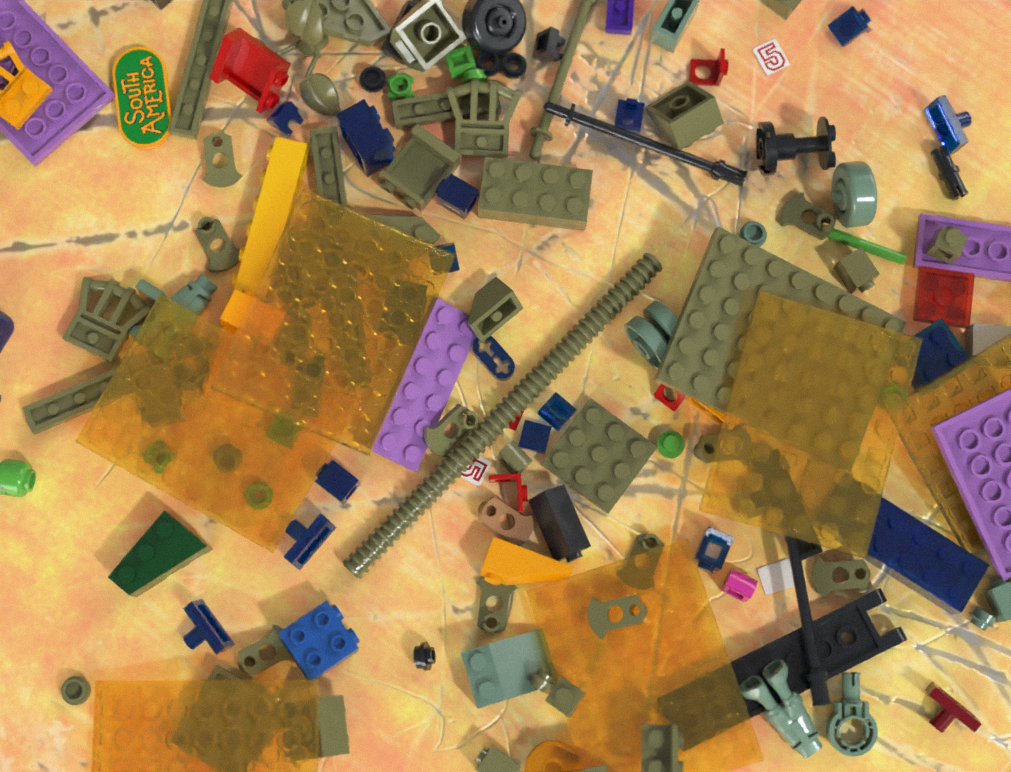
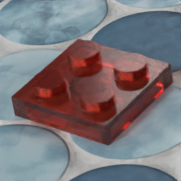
[913,266,975,329]

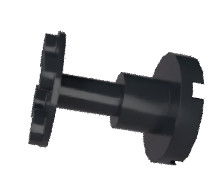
[756,116,836,176]

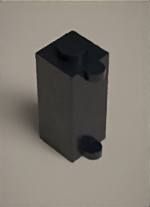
[528,485,591,563]

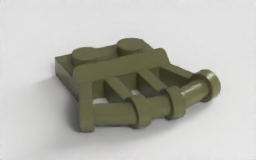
[445,79,523,157]
[62,277,155,364]

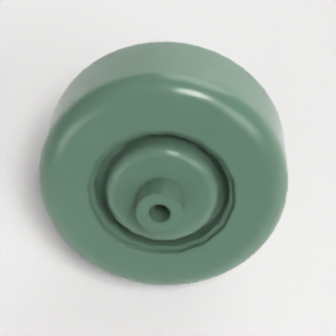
[831,161,877,228]

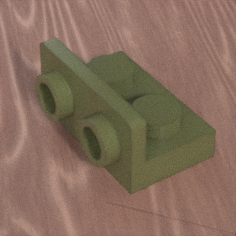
[641,724,683,772]

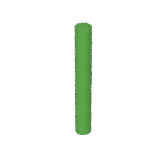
[827,229,907,265]

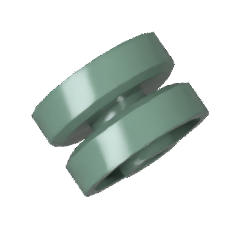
[624,300,678,370]

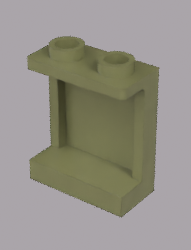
[378,123,461,212]

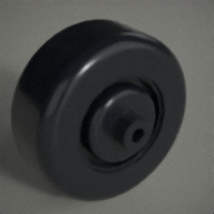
[462,0,527,54]

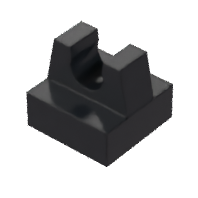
[532,27,566,62]

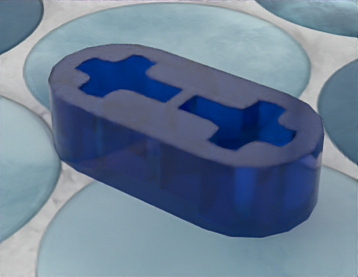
[472,336,515,381]

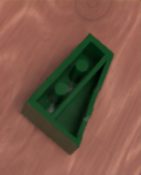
[108,511,213,597]

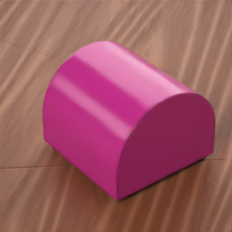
[721,568,758,602]

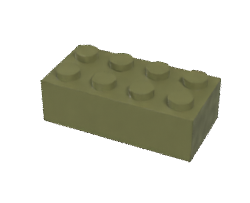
[478,157,593,231]

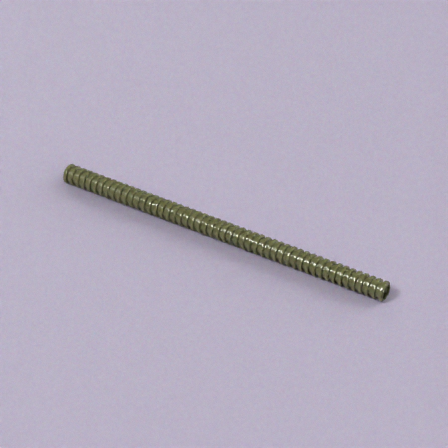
[343,253,662,579]

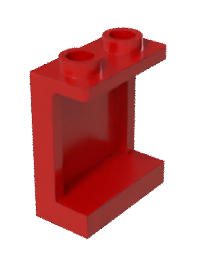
[209,28,291,114]

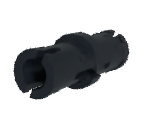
[930,145,969,201]

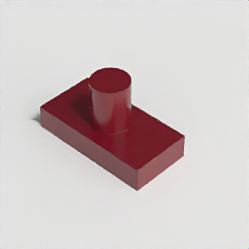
[925,681,982,733]

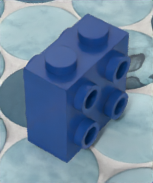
[278,601,360,684]

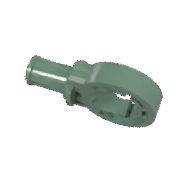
[826,672,878,757]

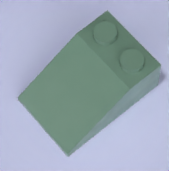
[461,628,558,709]

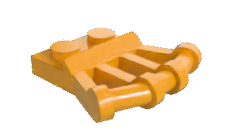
[0,40,53,130]

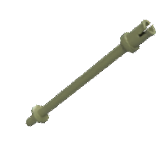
[529,0,598,160]

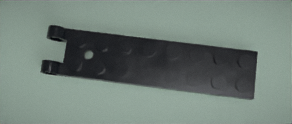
[656,588,908,752]

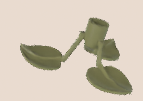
[254,0,342,116]

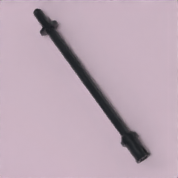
[543,102,747,187]
[773,479,831,706]

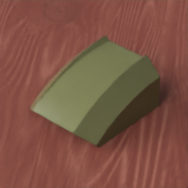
[390,0,466,72]

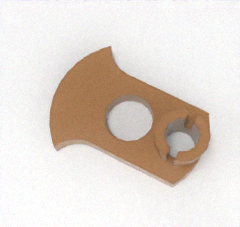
[478,497,534,546]

